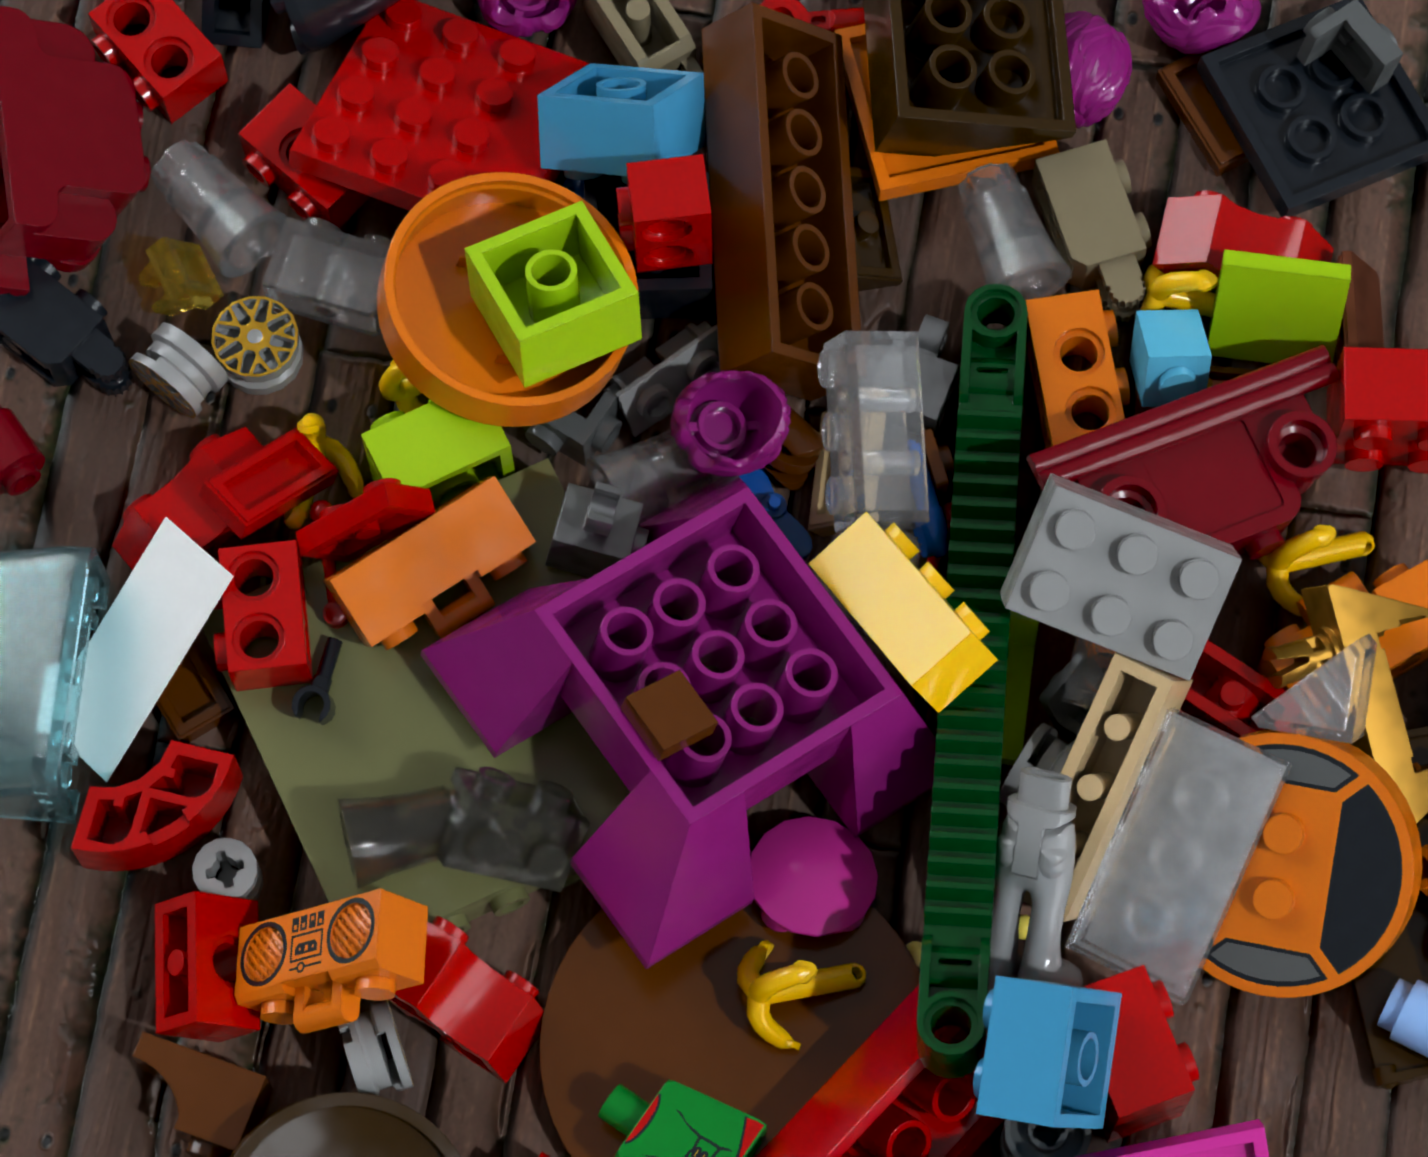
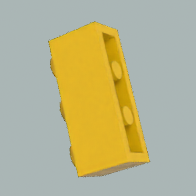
[808,511,998,713]

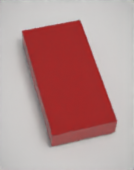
[199,427,339,540]

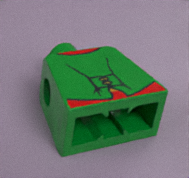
[598,1079,767,1157]

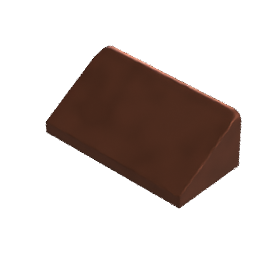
[1336,251,1384,363]

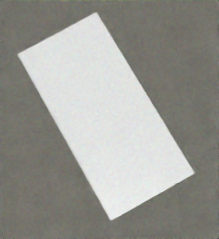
[42,517,234,782]

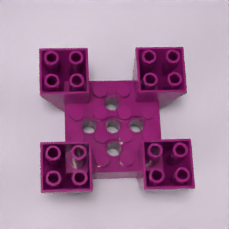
[421,476,936,969]

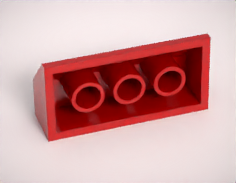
[756,985,1005,1157]

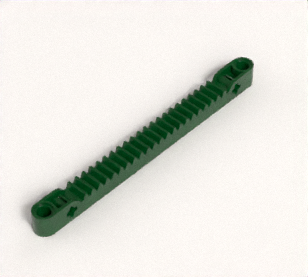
[917,283,1028,1079]

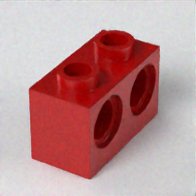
[88,0,229,124]
[616,154,713,273]
[213,540,313,691]

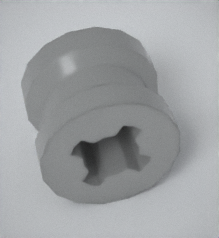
[192,838,263,901]

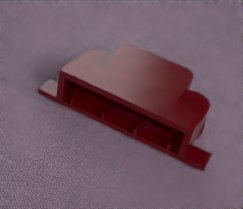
[0,6,151,296]
[1026,345,1339,560]

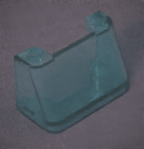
[0,546,110,824]

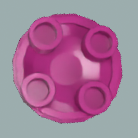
[751,816,878,937]

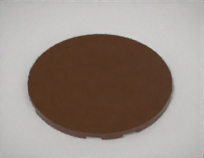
[540,900,920,1157]

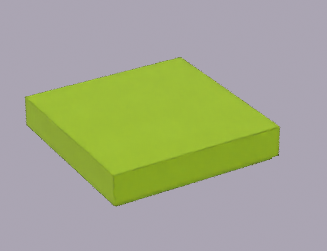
[1207,249,1351,363]

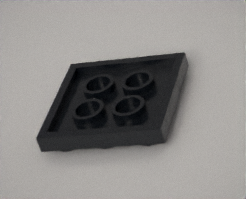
[1196,0,1428,217]

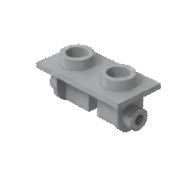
[603,321,720,437]

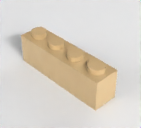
[1023,653,1193,922]

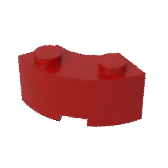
[1152,190,1334,292]
[112,426,263,570]
[71,740,244,872]
[389,916,544,1084]

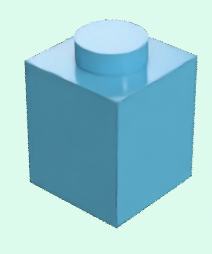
[1129,309,1212,407]

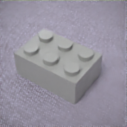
[1000,473,1242,681]

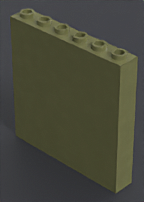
[202,458,631,933]

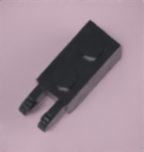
[0,257,133,397]

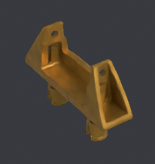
[1263,584,1428,824]

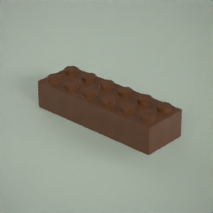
[701,2,864,401]

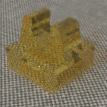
[139,237,224,316]

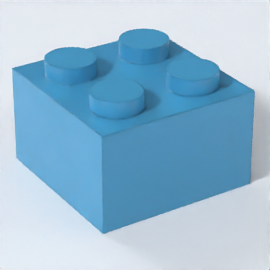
[537,63,706,184]
[973,975,1122,1129]

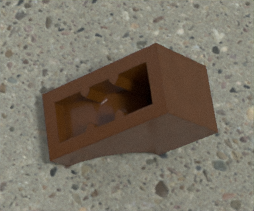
[132,1031,274,1157]

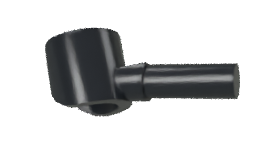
[292,637,343,725]

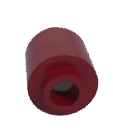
[0,405,45,496]

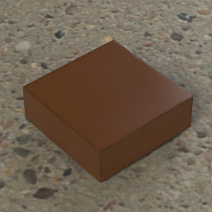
[620,670,718,761]

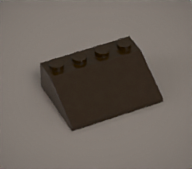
[863,0,1076,157]

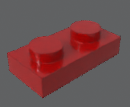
[295,478,435,562]

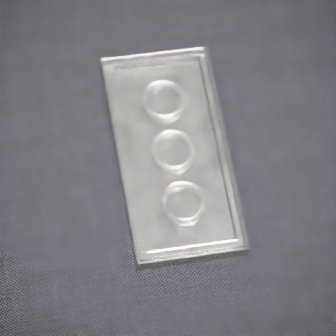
[1065,707,1293,1005]

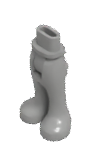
[988,767,1083,992]

